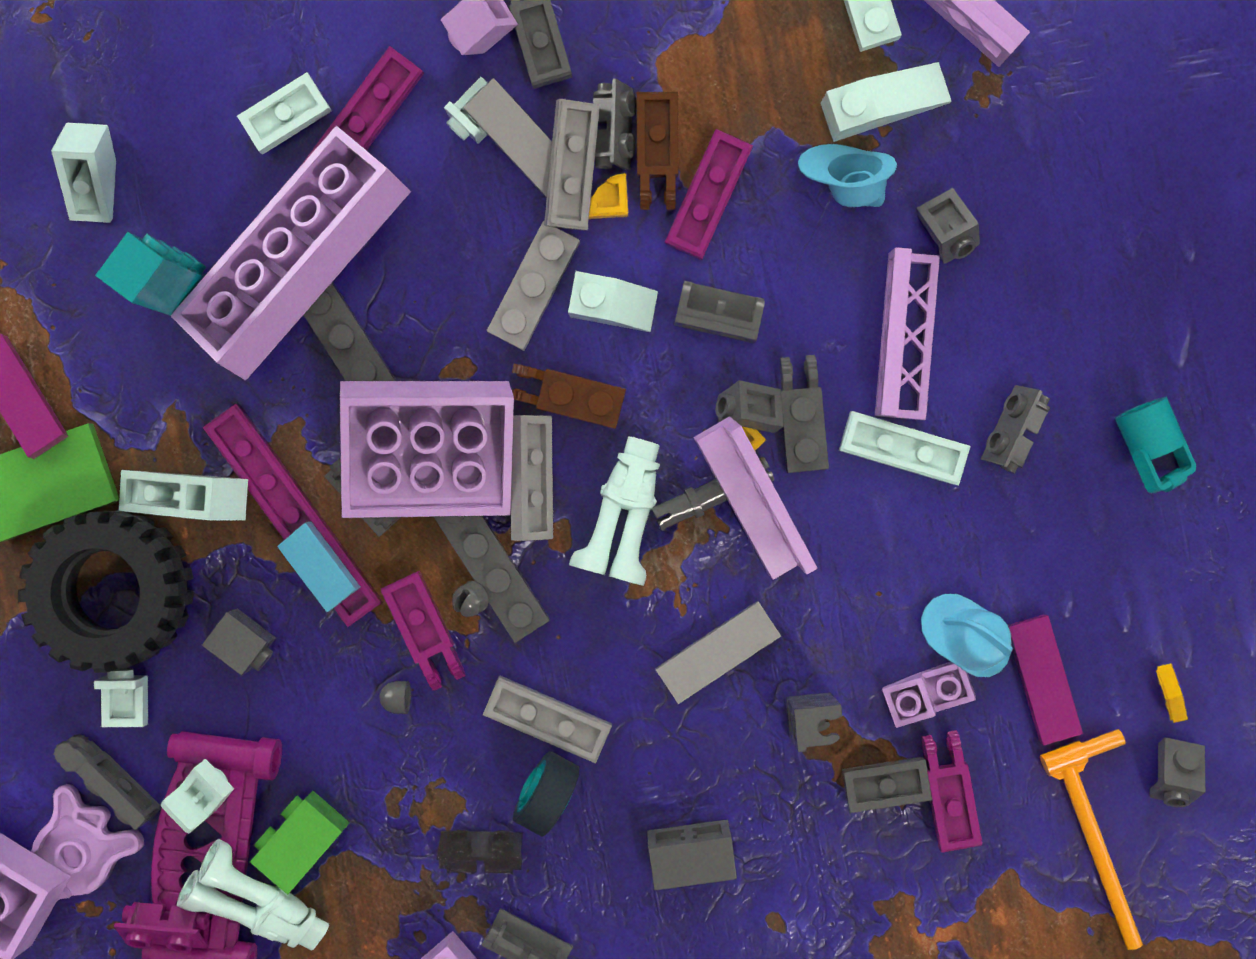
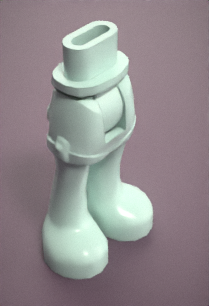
[569,436,660,586]
[177,839,329,951]

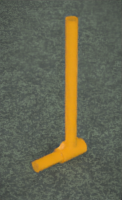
[1040,729,1143,950]

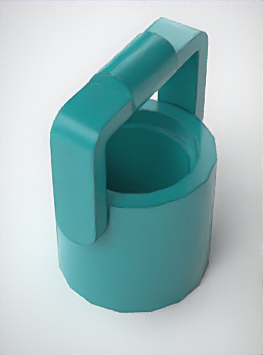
[1115,396,1196,493]

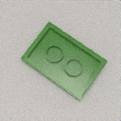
[0,423,119,542]

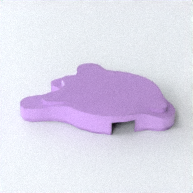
[31,784,144,901]

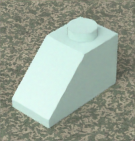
[51,123,116,223]
[568,271,658,332]

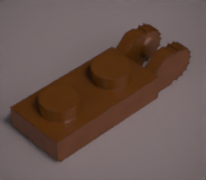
[637,92,679,210]
[511,363,626,429]

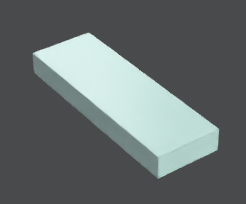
[838,411,970,486]

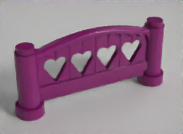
[142,731,282,959]

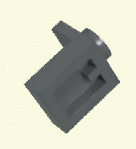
[917,188,980,264]
[715,380,783,433]

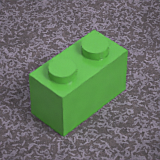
[250,791,350,895]

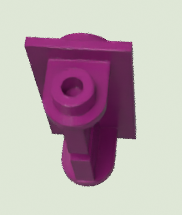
[114,902,209,952]

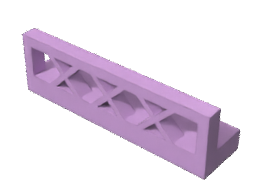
[924,0,1030,67]
[875,247,940,420]
[693,416,817,580]

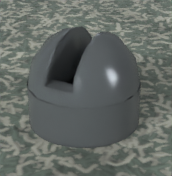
[452,581,489,617]
[379,681,411,714]

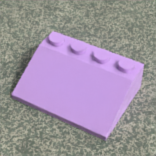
[340,381,514,518]

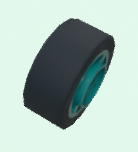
[513,751,579,837]

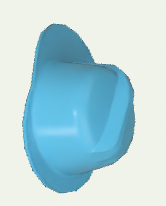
[798,144,897,207]
[921,594,1013,677]

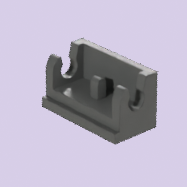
[674,280,765,344]
[786,692,842,752]
[647,819,737,890]

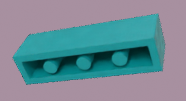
[95,232,206,315]

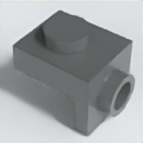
[1150,737,1206,807]

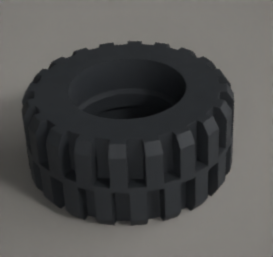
[18,511,194,673]

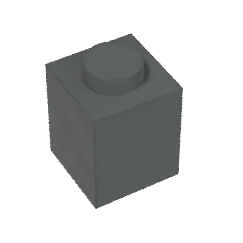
[202,608,276,676]

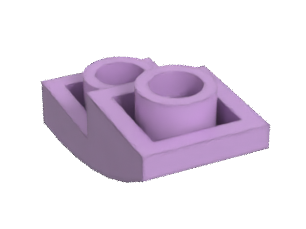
[882,662,976,728]

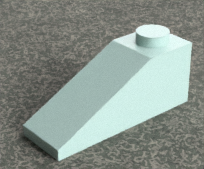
[821,62,951,142]
[119,470,248,520]

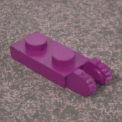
[381,570,466,690]
[921,730,982,853]

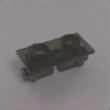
[437,830,523,874]

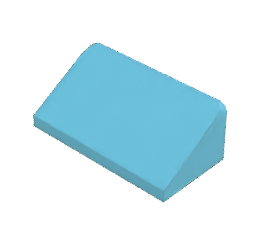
[277,521,361,612]

